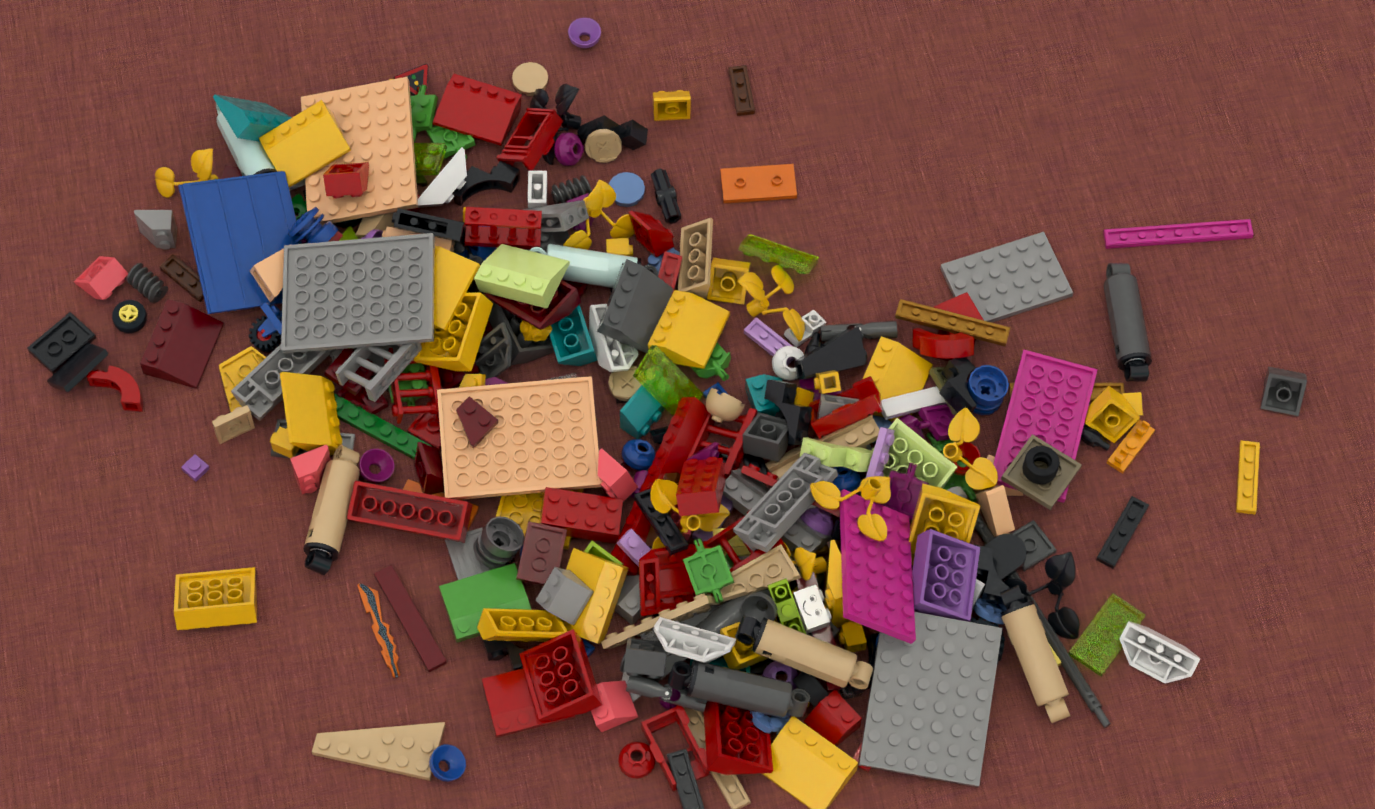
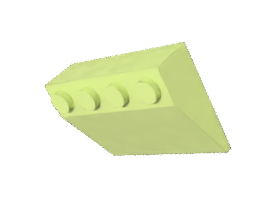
[474,244,570,309]
[871,418,958,488]

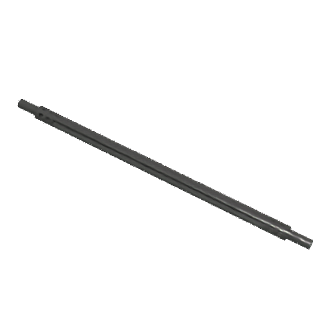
[967,498,1111,728]

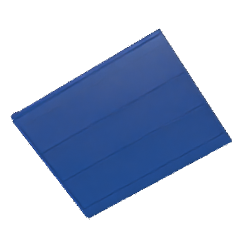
[178,171,302,314]

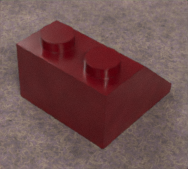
[414,442,445,495]

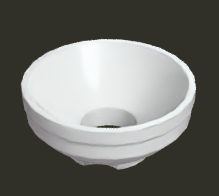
[772,346,804,381]

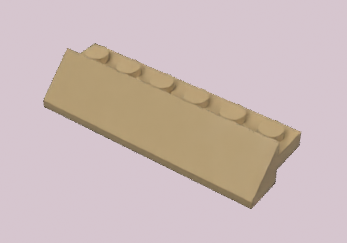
[765,414,880,480]

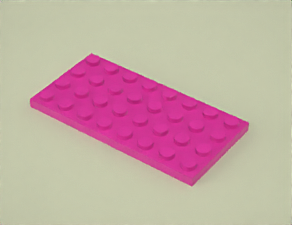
[993,350,1098,503]
[839,489,916,644]

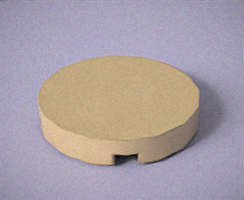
[512,62,548,96]
[585,129,622,163]
[608,365,646,402]

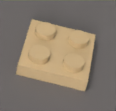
[212,405,255,444]

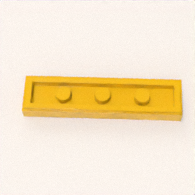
[1236,440,1260,515]

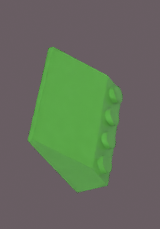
[439,563,532,643]

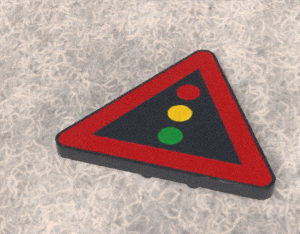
[393,64,428,95]

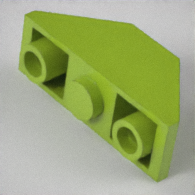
[767,578,806,634]

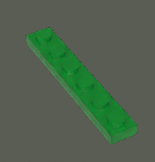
[334,394,432,460]

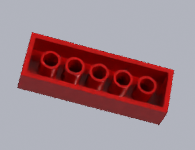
[347,481,473,543]

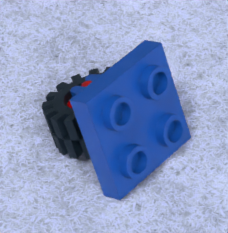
[249,302,282,353]

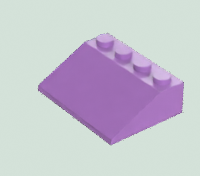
[912,529,980,622]

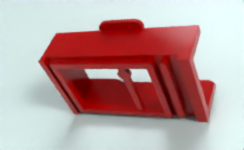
[496,108,563,171]
[809,376,882,439]
[641,705,709,791]

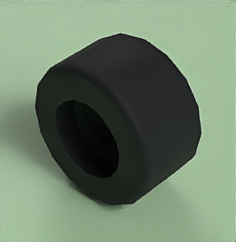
[1022,446,1060,484]
[793,672,829,707]

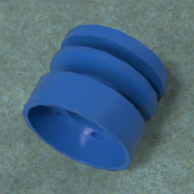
[288,207,339,244]
[967,365,1009,415]

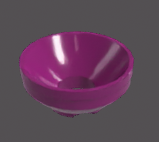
[555,132,584,166]
[359,448,395,483]

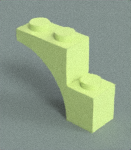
[800,437,873,472]

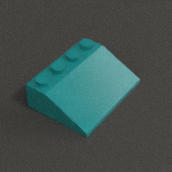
[213,94,292,142]

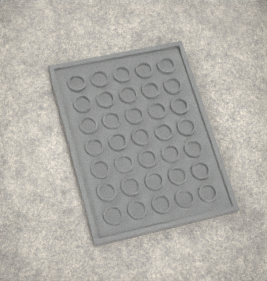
[281,233,435,353]
[858,612,1002,787]

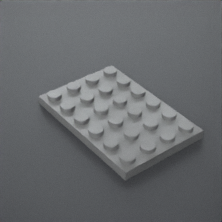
[940,232,1073,323]

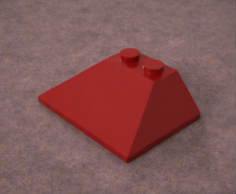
[639,544,713,616]

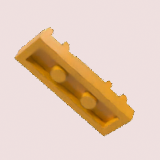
[1107,419,1155,474]

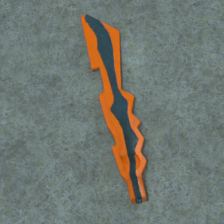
[357,583,400,678]

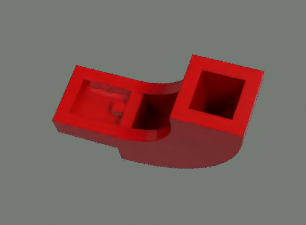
[912,328,974,358]
[87,366,143,412]

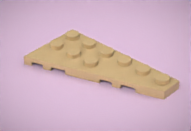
[601,593,724,649]
[312,722,446,781]

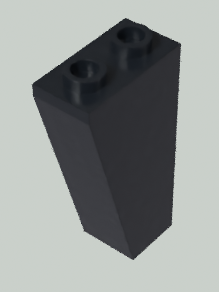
[392,208,466,243]
[794,327,867,380]

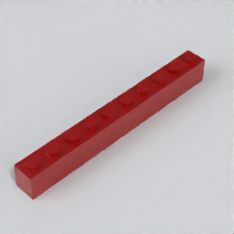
[611,397,708,576]

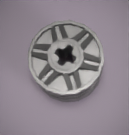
[473,517,524,569]

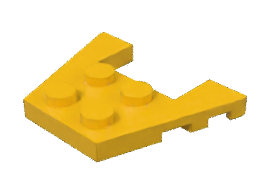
[219,346,266,412]

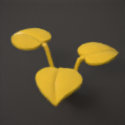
[155,148,219,198]
[563,180,634,250]
[737,265,805,342]
[943,407,998,490]
[810,476,891,541]
[650,479,730,549]
[784,543,827,595]

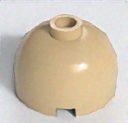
[705,388,745,424]

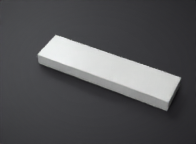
[881,386,947,420]

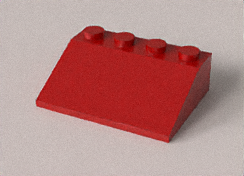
[433,74,522,146]
[519,629,603,721]
[482,668,575,738]
[703,701,773,775]

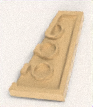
[720,544,801,602]

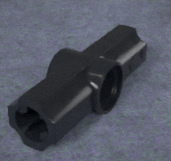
[651,169,681,224]

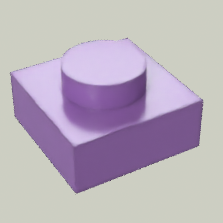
[181,454,210,482]

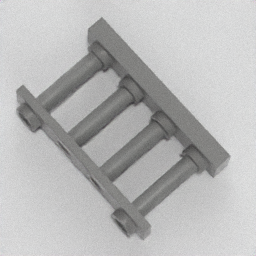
[335,343,422,402]

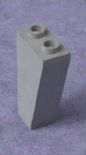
[517,200,589,232]

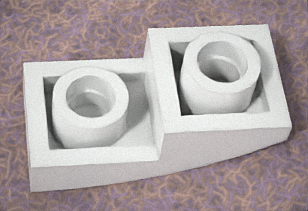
[784,310,826,348]

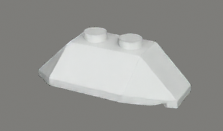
[418,147,467,208]
[589,304,639,372]
[653,617,736,663]
[1119,621,1201,684]

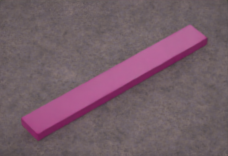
[1103,219,1254,249]

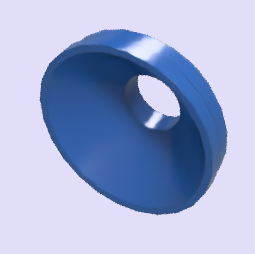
[622,439,656,471]
[832,467,861,492]
[429,744,466,782]

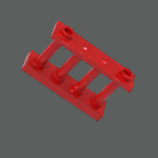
[465,207,542,249]
[384,348,441,424]
[687,408,758,479]
[698,510,788,572]

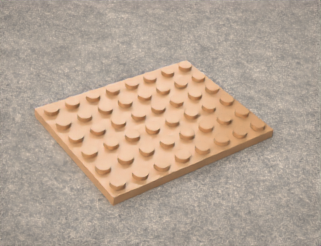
[301,77,418,225]
[437,376,601,500]

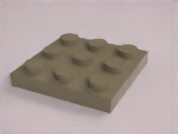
[1001,434,1082,510]

